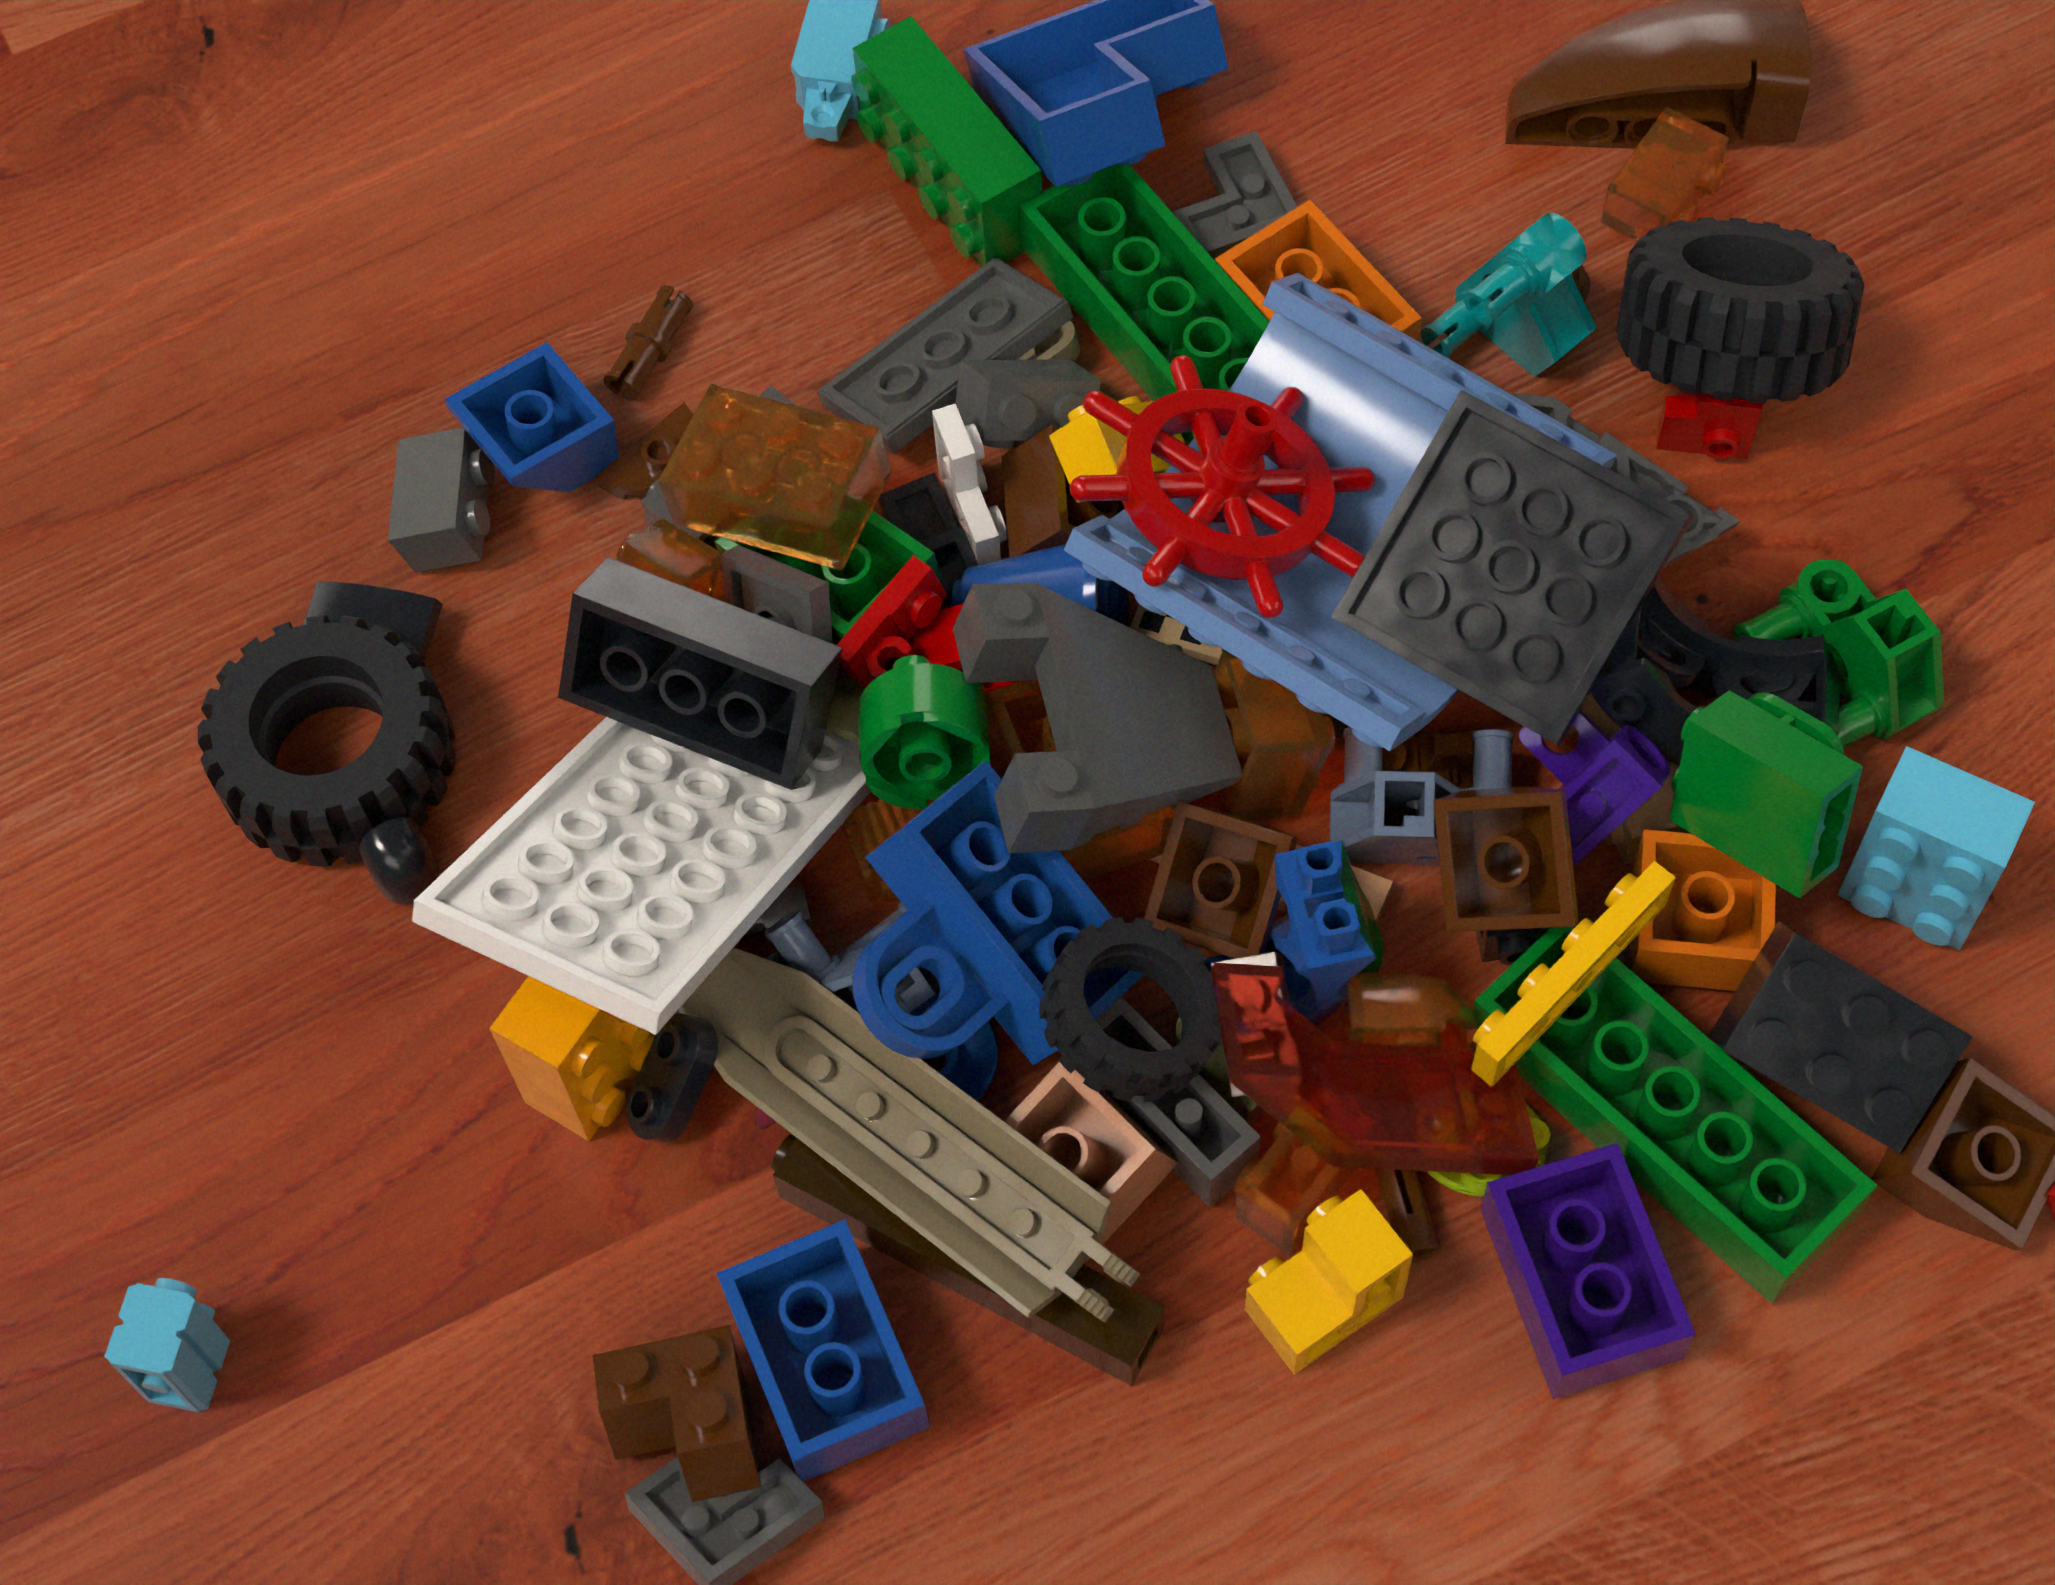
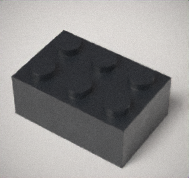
[1708,921,1973,1153]

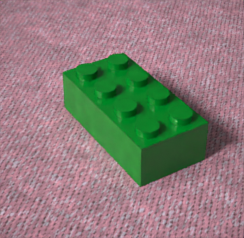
[851,16,1042,267]

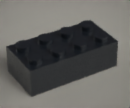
[558,557,842,790]

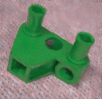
[1733,559,1944,749]

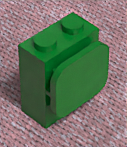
[1669,690,1863,899]

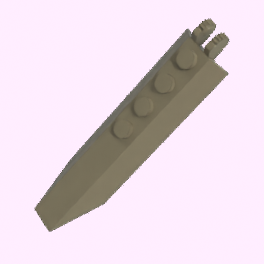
[678,947,1140,1322]

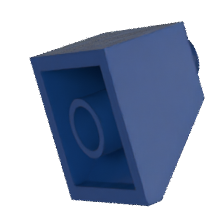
[445,342,619,493]

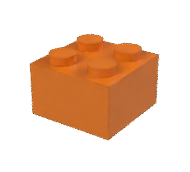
[1629,829,1776,991]

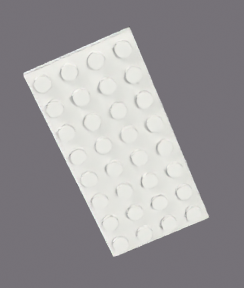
[412,717,871,1035]

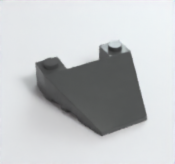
[953,582,1243,853]

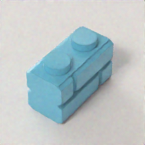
[104,1278,230,1413]

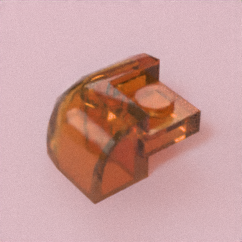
[1341,972,1479,1077]

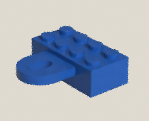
[853,760,1144,1065]

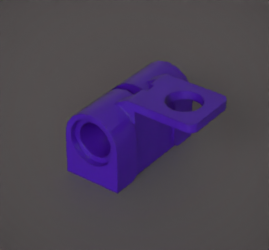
[1519,710,1670,867]

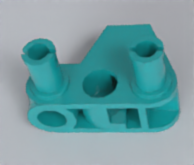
[1420,212,1597,377]

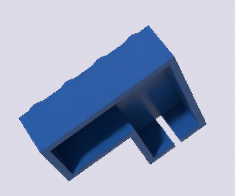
[964,0,1228,187]

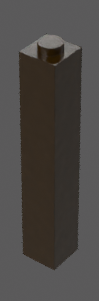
[772,1134,1165,1386]

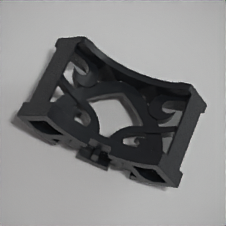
[1591,576,1844,766]

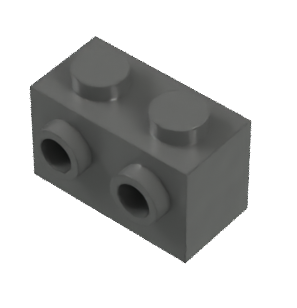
[956,359,1101,448]
[388,427,495,573]

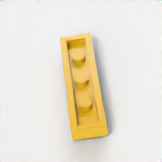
[1471,861,1676,1087]

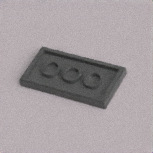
[817,257,1073,454]

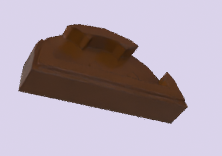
[596,402,701,499]

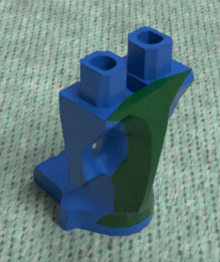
[1204,840,1384,1030]

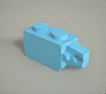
[791,0,890,141]

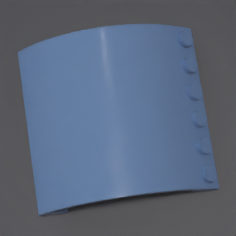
[1063,273,1618,751]

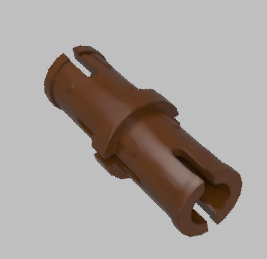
[603,285,693,400]

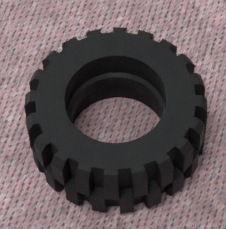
[1616,217,1864,403]
[198,615,456,867]

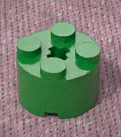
[858,655,990,809]

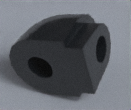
[358,817,440,904]

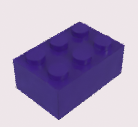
[1480,1143,1696,1399]

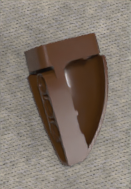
[1505,0,1811,151]

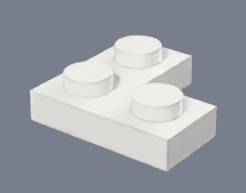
[932,404,1008,565]

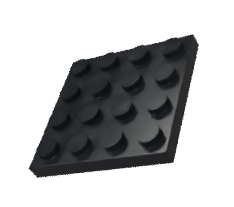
[1331,390,1693,746]

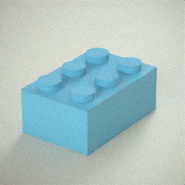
[1837,746,2035,951]

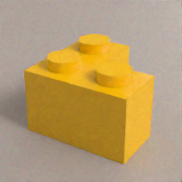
[1245,1189,1413,1375]

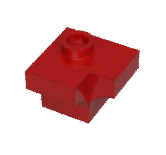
[1656,392,1763,459]

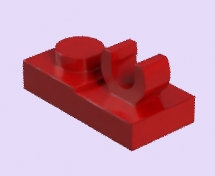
[837,555,948,688]

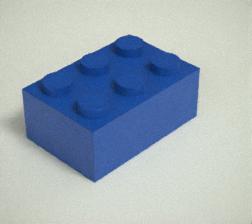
[716,1219,930,1482]

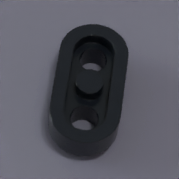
[626,1013,718,1142]

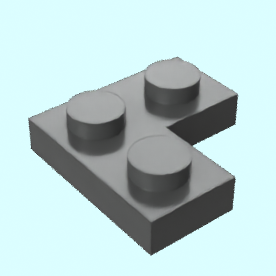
[1173,131,1297,260]
[625,1457,825,1585]

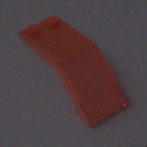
[1211,962,1540,1175]

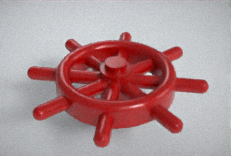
[1070,355,1376,619]

